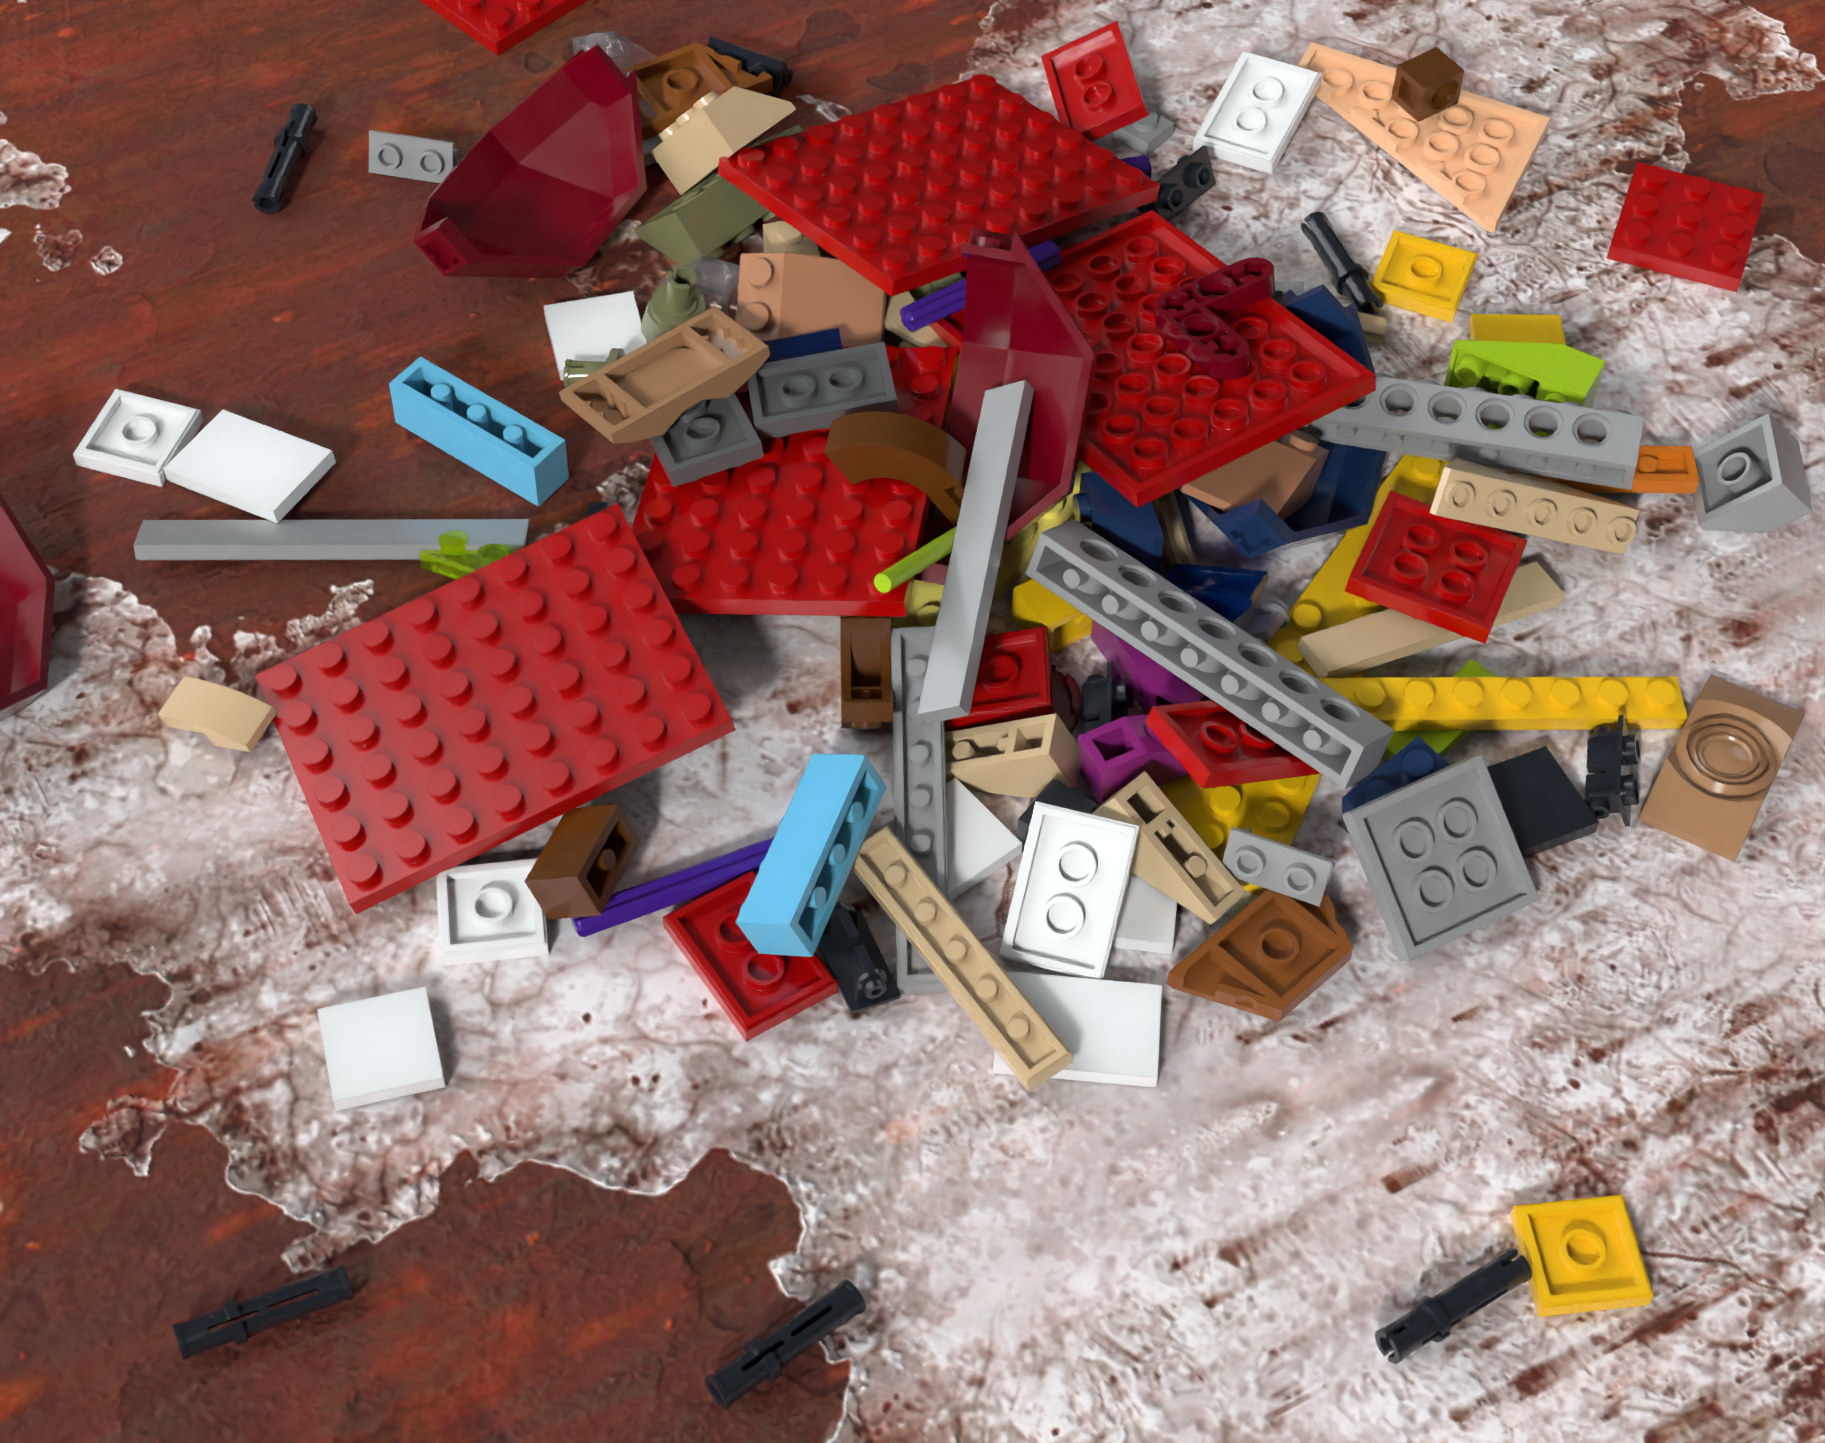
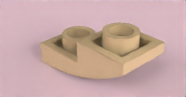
[157,676,277,752]

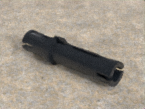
[252,103,318,214]
[1301,212,1383,315]
[1375,1247,1532,1364]
[172,1264,354,1360]
[704,1279,866,1410]

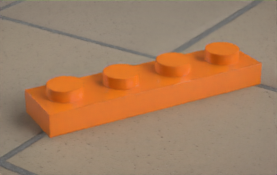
[1505,446,1700,494]

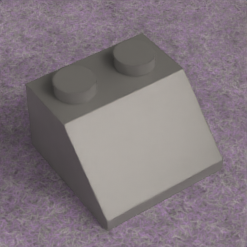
[1693,413,1812,533]

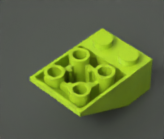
[1444,340,1606,437]

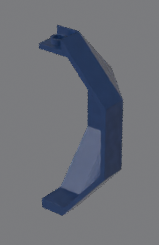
[1178,284,1387,559]

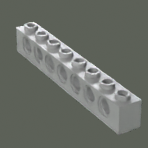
[1295,373,1645,490]
[1025,519,1394,789]

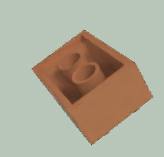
[736,252,886,350]
[1181,431,1329,520]

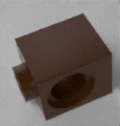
[1391,47,1464,122]

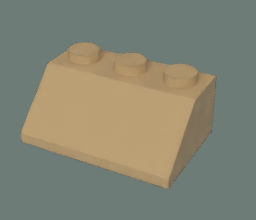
[650,86,796,195]

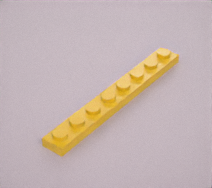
[1316,676,1688,731]

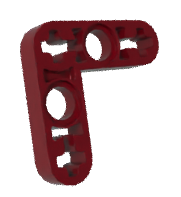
[1154,257,1275,380]

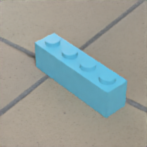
[389,356,569,507]
[736,754,887,957]

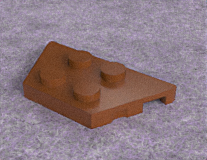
[622,42,773,141]
[1167,889,1353,1022]

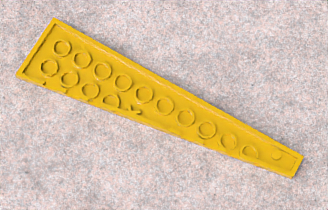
[1160,454,1451,896]

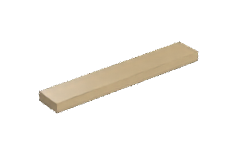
[1297,561,1565,678]
[851,825,1073,1092]

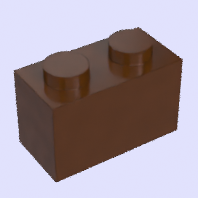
[524,804,641,919]

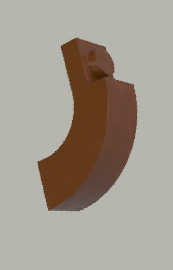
[824,411,968,527]
[840,616,893,729]

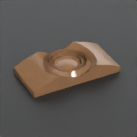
[559,306,770,444]
[1638,674,1806,862]

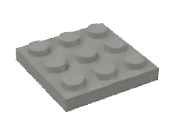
[1341,754,1540,962]

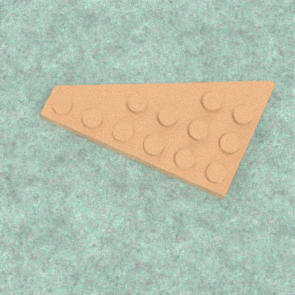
[1297,42,1550,233]

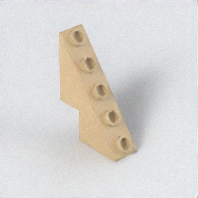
[1429,457,1640,555]

